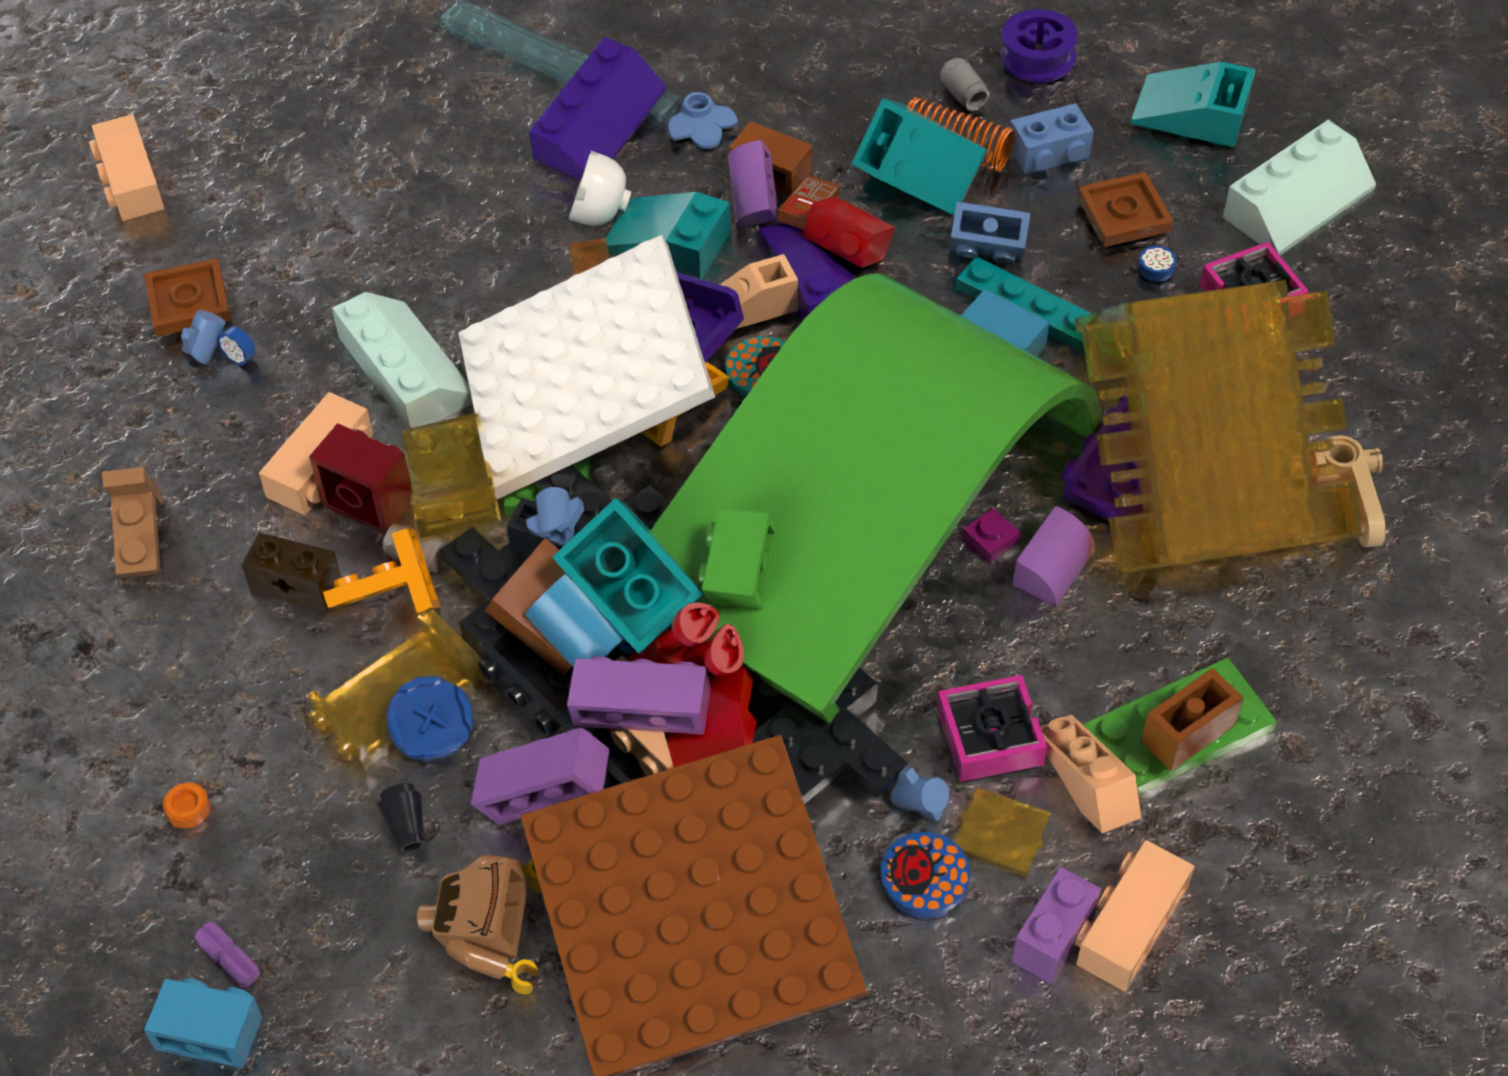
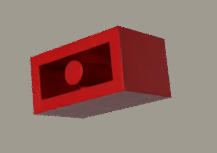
[802,196,895,268]

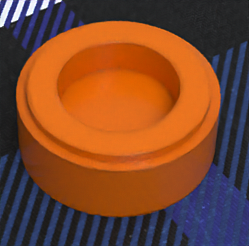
[163,782,210,828]

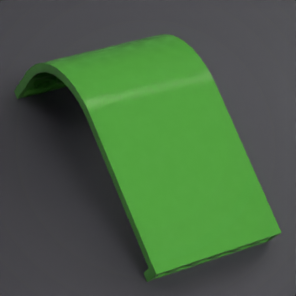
[650,273,1103,724]

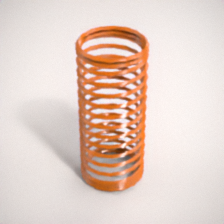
[907,97,1014,173]

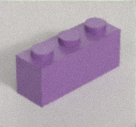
[567,656,711,735]
[471,727,609,825]

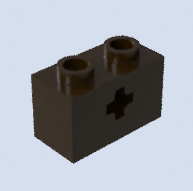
[241,532,342,612]

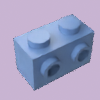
[1010,103,1094,174]
[949,202,1031,264]

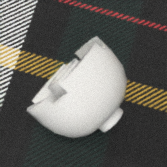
[569,151,632,226]

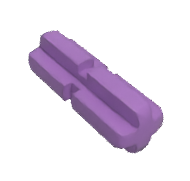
[195,922,260,988]

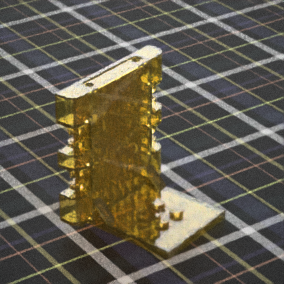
[1075,280,1362,574]

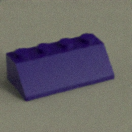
[529,37,667,180]

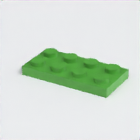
[1083,658,1277,795]

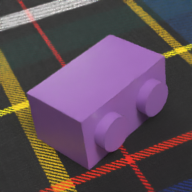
[1012,867,1101,985]

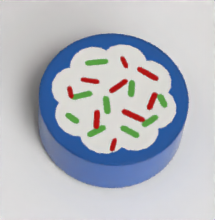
[1138,246,1177,282]
[218,326,256,365]

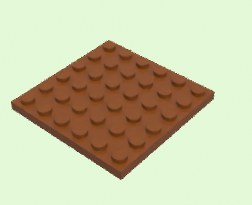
[520,735,867,1076]

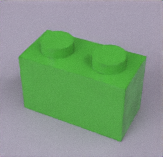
[699,508,778,610]

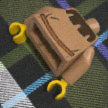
[417,855,542,995]

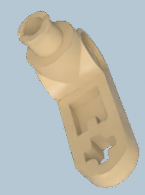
[1288,435,1385,547]

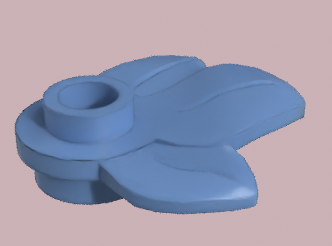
[669,92,738,149]

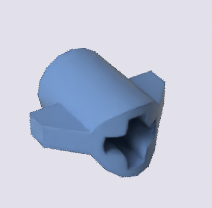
[181,310,226,365]
[526,487,584,547]
[891,767,950,821]

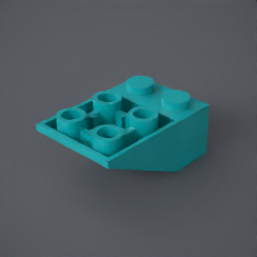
[1130,61,1256,147]
[851,98,988,215]

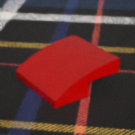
[668,667,757,768]

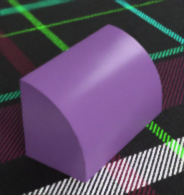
[728,140,778,228]
[1012,506,1095,607]

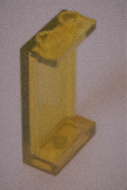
[401,413,502,539]
[307,607,487,770]

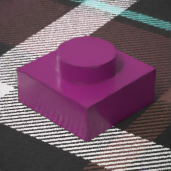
[962,508,1021,563]

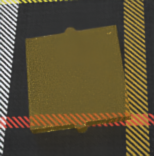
[955,787,1051,877]

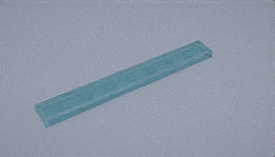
[440,0,682,126]

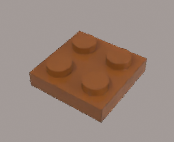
[1077,172,1174,247]
[144,258,231,337]

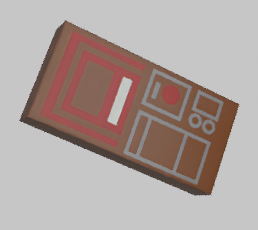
[777,175,841,230]

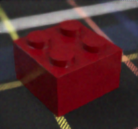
[309,423,415,535]

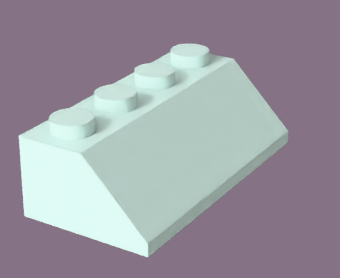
[1223,120,1376,255]
[332,292,473,435]

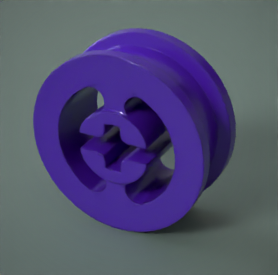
[1000,9,1078,83]

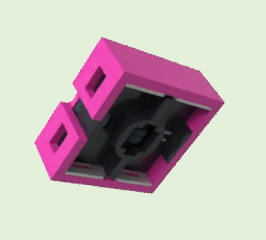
[1199,242,1309,336]
[937,675,1047,782]

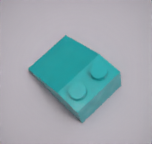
[600,192,731,279]
[552,498,704,654]

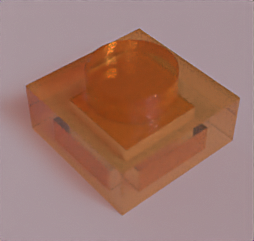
[569,238,609,275]

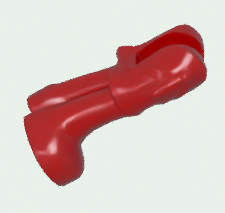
[628,602,744,676]

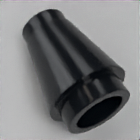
[378,783,426,853]

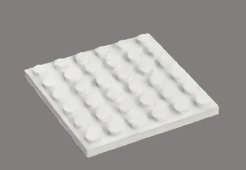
[458,235,715,499]

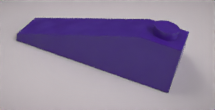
[759,223,856,323]

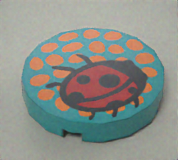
[725,336,785,398]

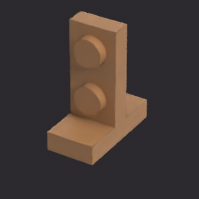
[102,467,162,578]

